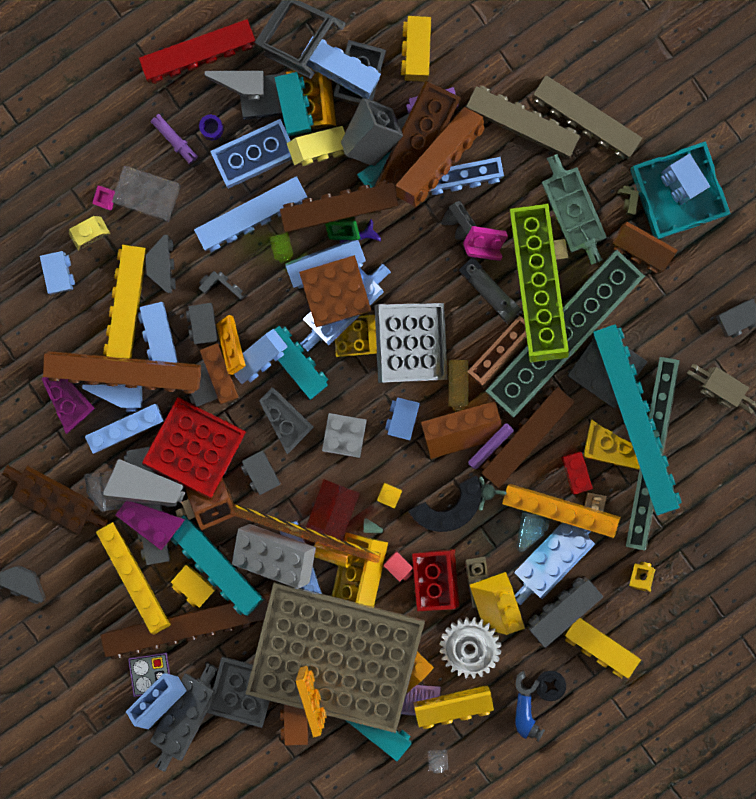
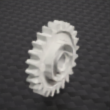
[440,617,501,679]

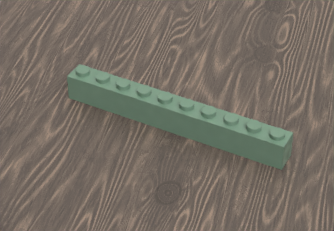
[626,357,680,550]

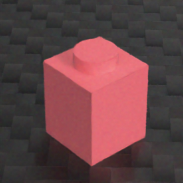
[383,551,413,582]

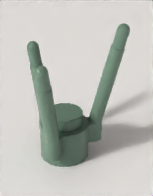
[479,477,507,511]

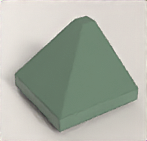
[363,518,383,533]

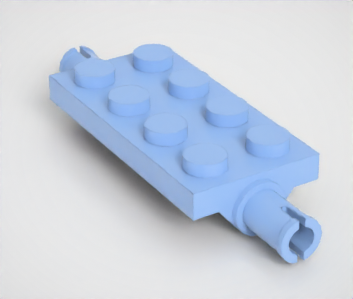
[300,264,391,352]
[514,522,595,605]

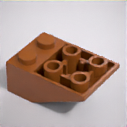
[184,478,238,530]

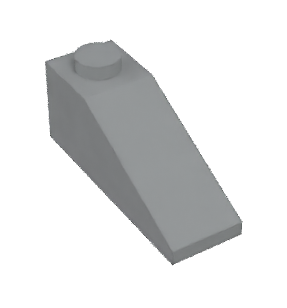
[205,71,264,101]

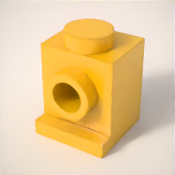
[629,562,655,592]

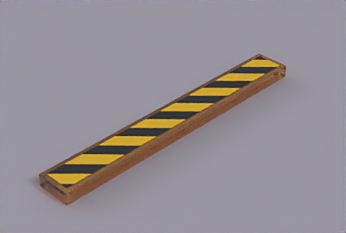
[230,504,381,563]

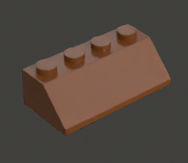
[420,401,502,459]

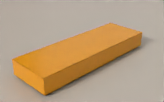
[216,315,246,375]

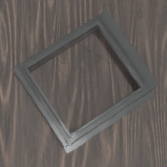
[255,0,346,79]

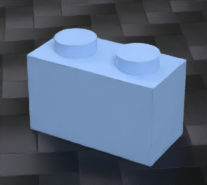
[40,251,75,295]

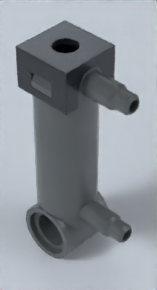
[458,257,523,325]

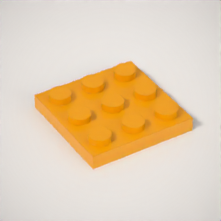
[296,666,327,738]

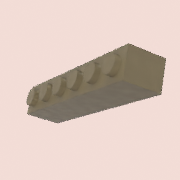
[532,75,642,160]
[466,86,580,159]

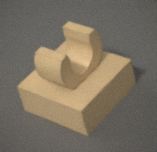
[584,492,607,511]
[175,499,195,520]

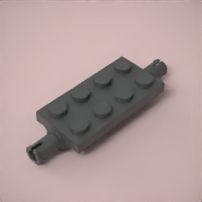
[150,663,218,772]

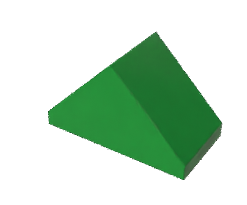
[325,217,360,240]

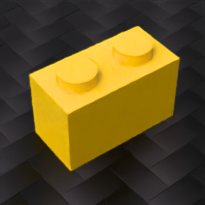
[171,563,216,608]

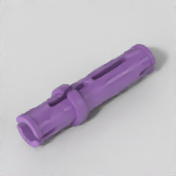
[151,114,198,165]

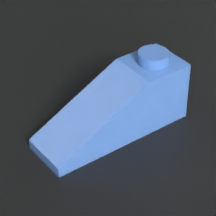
[82,385,143,412]

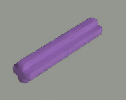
[468,423,514,469]

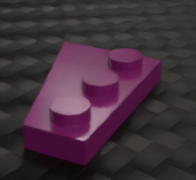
[42,377,96,434]
[116,501,185,550]

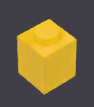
[377,482,402,508]

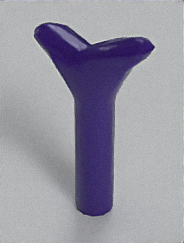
[340,219,381,243]

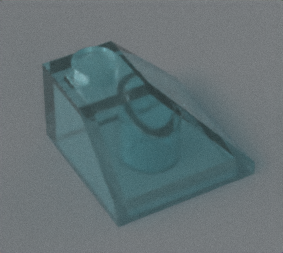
[516,511,549,552]

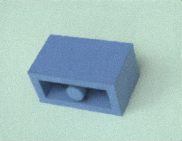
[385,397,420,440]

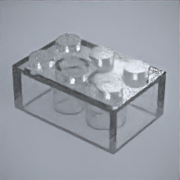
[112,166,181,222]

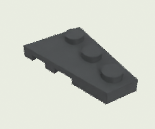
[259,387,314,454]

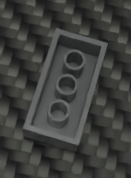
[527,576,603,648]

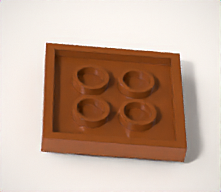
[299,255,371,328]

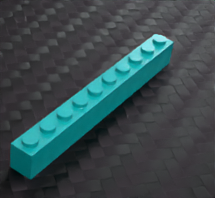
[593,324,682,515]

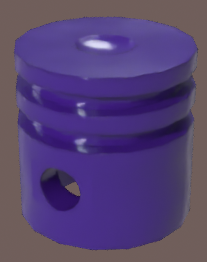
[199,115,224,141]

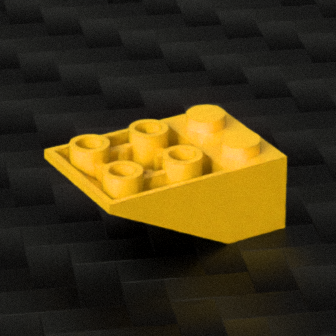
[335,315,377,357]

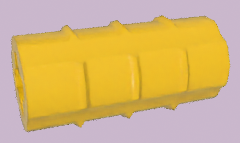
[314,541,354,568]

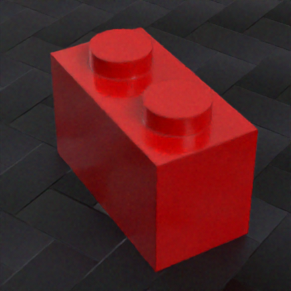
[561,452,593,494]

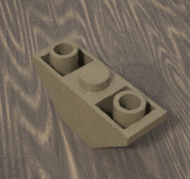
[465,557,488,608]

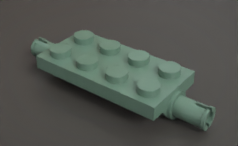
[541,154,607,265]

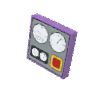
[128,652,170,697]

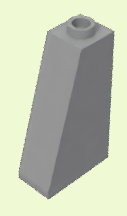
[103,459,185,507]

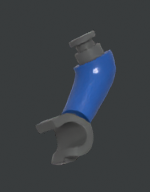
[515,670,545,742]

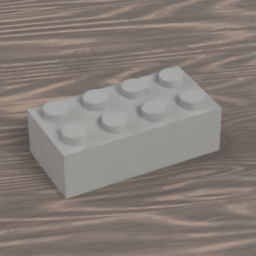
[232,524,316,589]

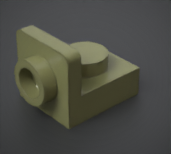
[617,186,639,216]

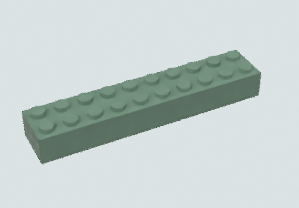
[484,250,645,417]

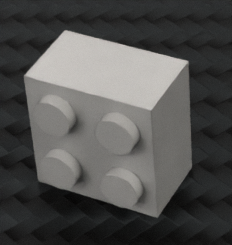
[322,413,367,458]

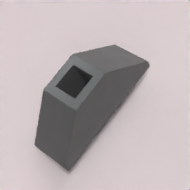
[146,235,176,294]
[0,565,46,604]

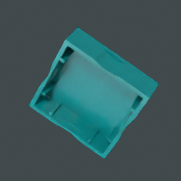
[630,141,731,239]

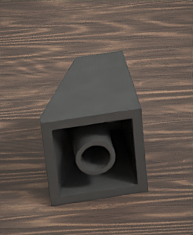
[341,98,403,166]

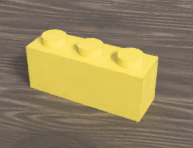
[286,126,345,166]

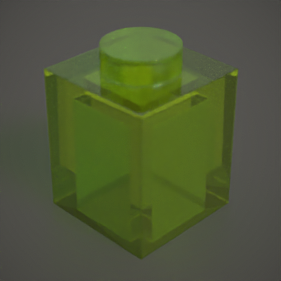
[269,233,294,263]

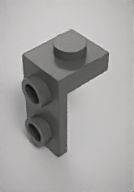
[199,271,244,300]

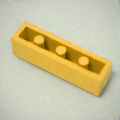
[563,618,641,679]

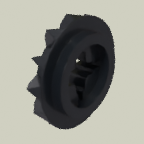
[536,670,566,701]

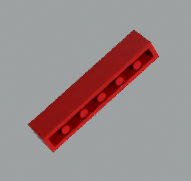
[139,19,256,84]

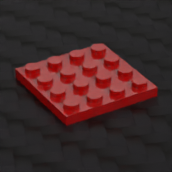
[142,397,246,499]

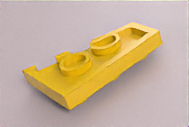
[583,420,640,470]

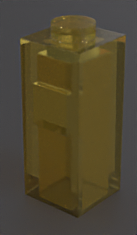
[448,360,468,410]

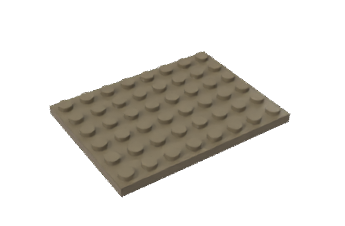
[246,582,425,733]

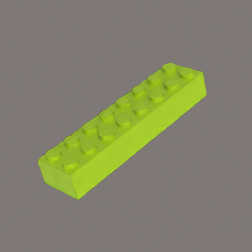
[510,204,569,363]

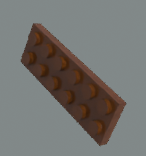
[375,81,461,196]

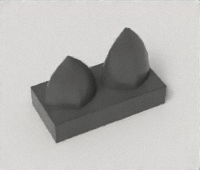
[441,201,477,240]

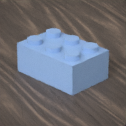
[661,153,710,205]

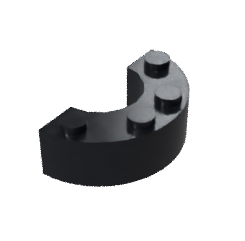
[408,475,481,532]

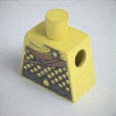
[69,216,110,251]

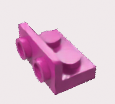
[463,226,508,261]

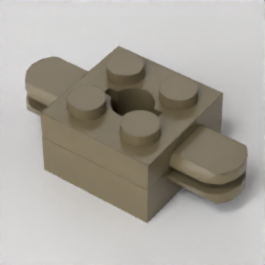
[687,364,756,414]

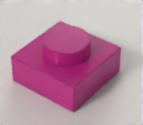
[92,185,117,210]

